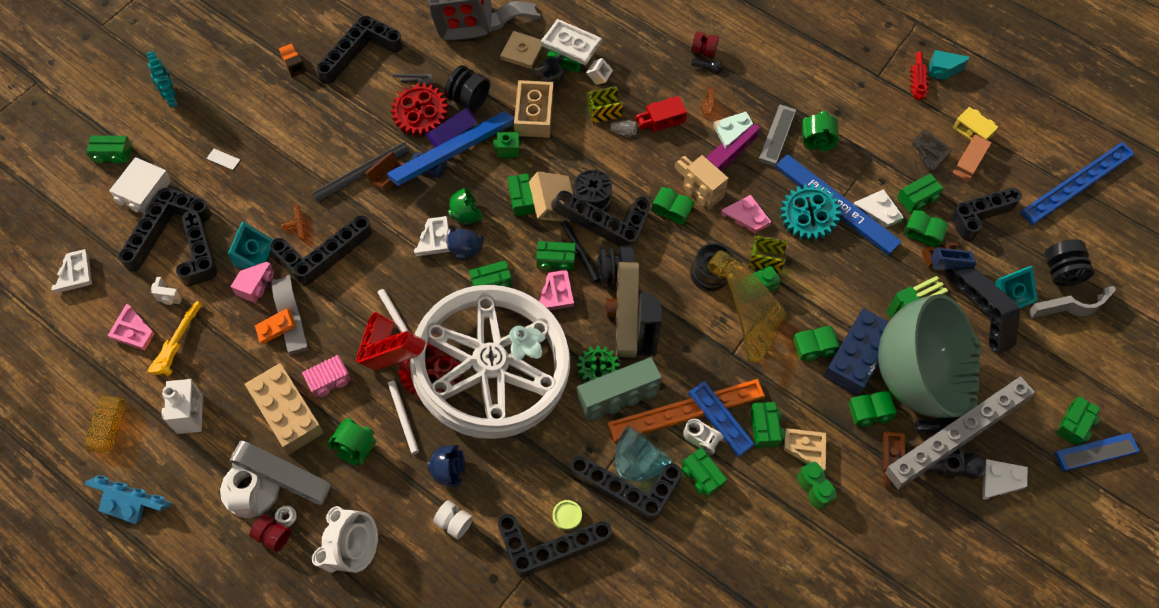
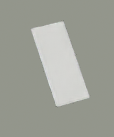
[206,149,240,170]

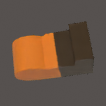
[279,44,306,77]

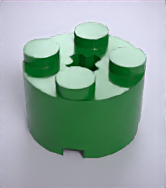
[802,111,839,152]
[327,418,376,465]

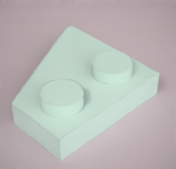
[713,112,753,150]

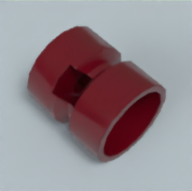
[691,31,719,58]
[249,514,291,553]

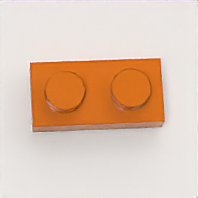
[255,308,296,344]

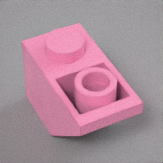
[231,262,274,303]

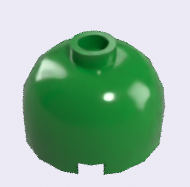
[448,188,482,225]

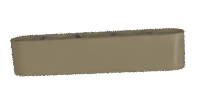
[616,262,639,358]

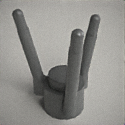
[392,74,433,88]

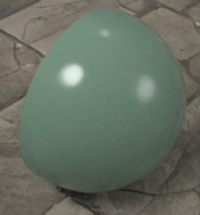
[878,294,981,418]

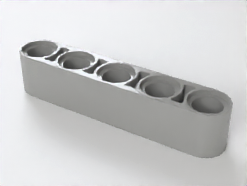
[230,441,331,505]

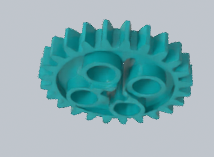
[146,51,178,108]
[780,184,841,241]

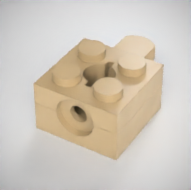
[675,155,728,210]

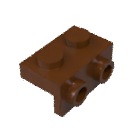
[365,151,405,192]

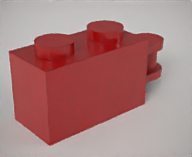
[635,96,687,132]

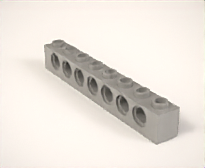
[885,376,1035,490]

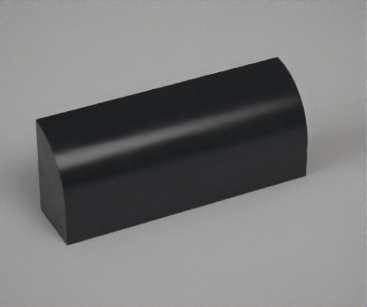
[637,292,662,356]

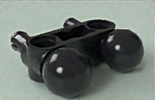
[915,416,987,479]

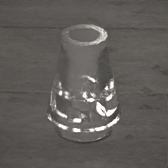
[611,119,637,137]

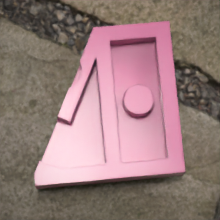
[721,195,771,233]
[540,270,574,311]
[108,304,154,351]

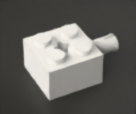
[162,379,203,434]

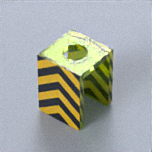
[587,86,623,123]
[748,235,787,273]

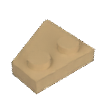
[784,428,826,472]

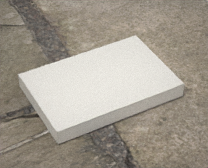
[541,19,602,65]

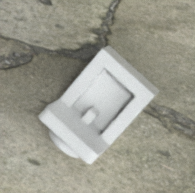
[151,277,182,305]

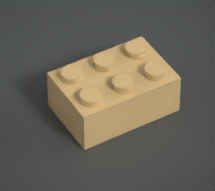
[514,80,553,138]

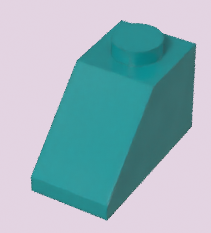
[928,50,969,80]

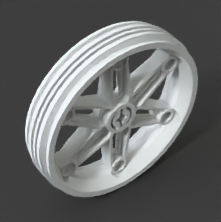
[410,285,570,439]

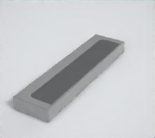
[758,105,796,167]

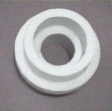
[275,506,297,527]

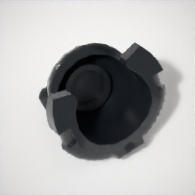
[532,55,566,88]

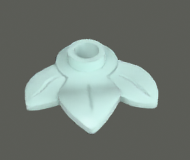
[509,326,545,361]

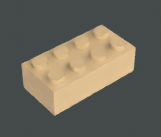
[245,363,324,455]

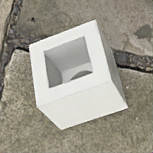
[586,58,613,85]

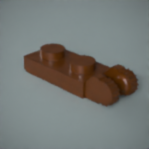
[882,431,905,490]

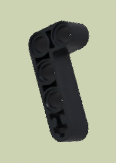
[951,188,1022,241]
[176,211,217,286]

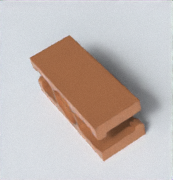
[951,135,991,184]

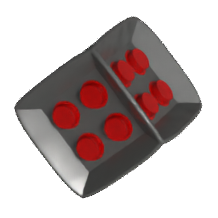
[428,0,492,40]

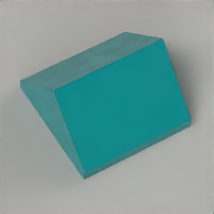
[228,221,274,269]
[995,266,1038,309]

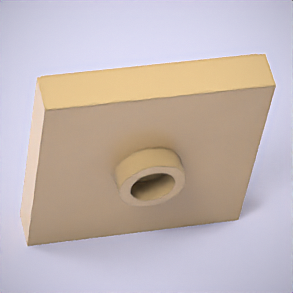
[500,31,543,69]

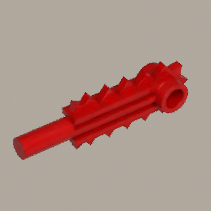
[910,52,929,100]

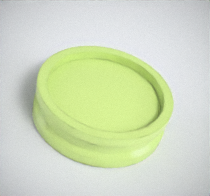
[553,500,582,531]

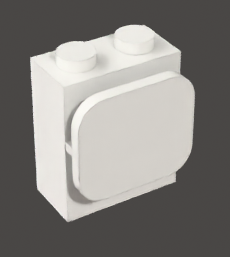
[109,157,172,213]

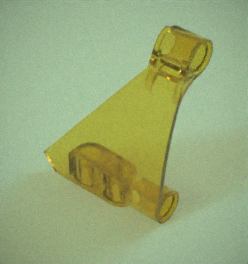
[707,251,787,363]

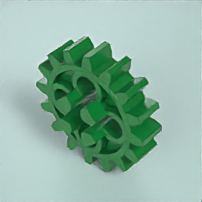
[577,345,620,383]

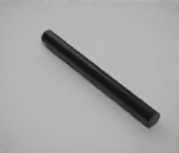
[561,220,600,283]

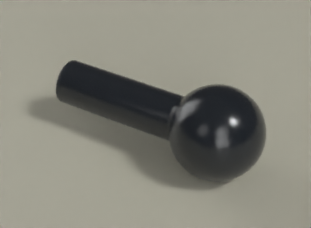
[691,59,723,74]

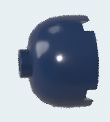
[446,228,484,260]
[428,445,465,487]

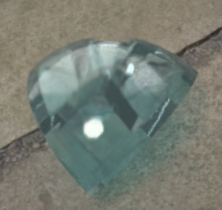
[615,425,673,481]

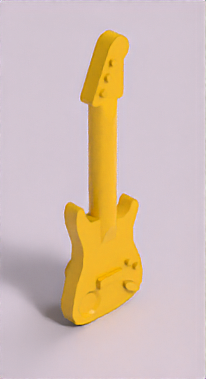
[148,301,202,376]

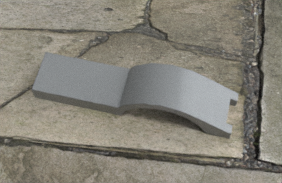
[490,1,541,32]
[271,275,309,355]
[1028,286,1116,319]

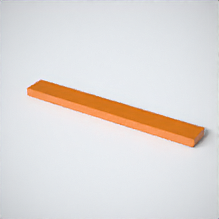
[608,379,765,443]

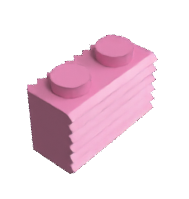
[302,355,351,398]

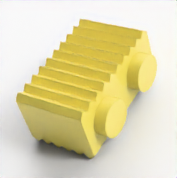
[953,107,998,141]

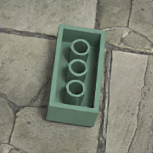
[577,357,662,422]

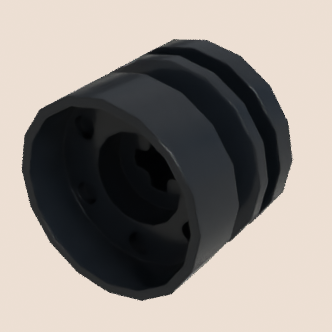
[445,65,490,112]
[574,169,612,213]
[1044,239,1094,286]
[690,243,735,292]
[597,245,635,287]

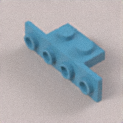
[85,476,172,524]

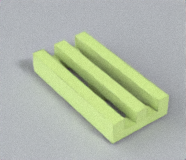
[913,276,948,297]

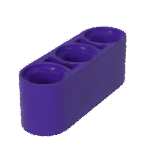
[426,108,477,148]

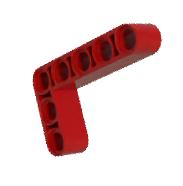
[356,312,425,371]

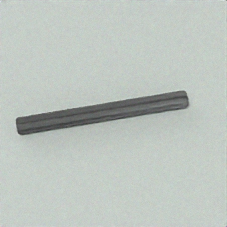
[312,142,409,201]

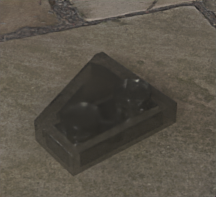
[912,129,953,174]

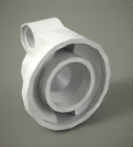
[220,452,280,518]
[312,506,378,573]

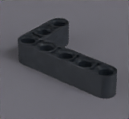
[317,16,403,84]
[118,188,212,272]
[551,191,650,246]
[270,215,372,285]
[945,267,1020,353]
[570,456,682,522]
[498,514,612,577]

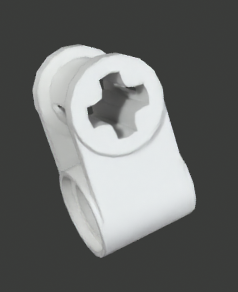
[683,419,724,455]

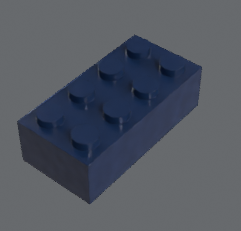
[824,308,889,396]

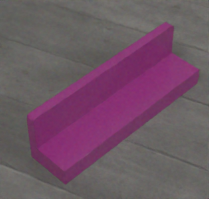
[706,124,760,172]

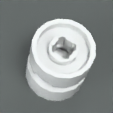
[433,500,473,540]

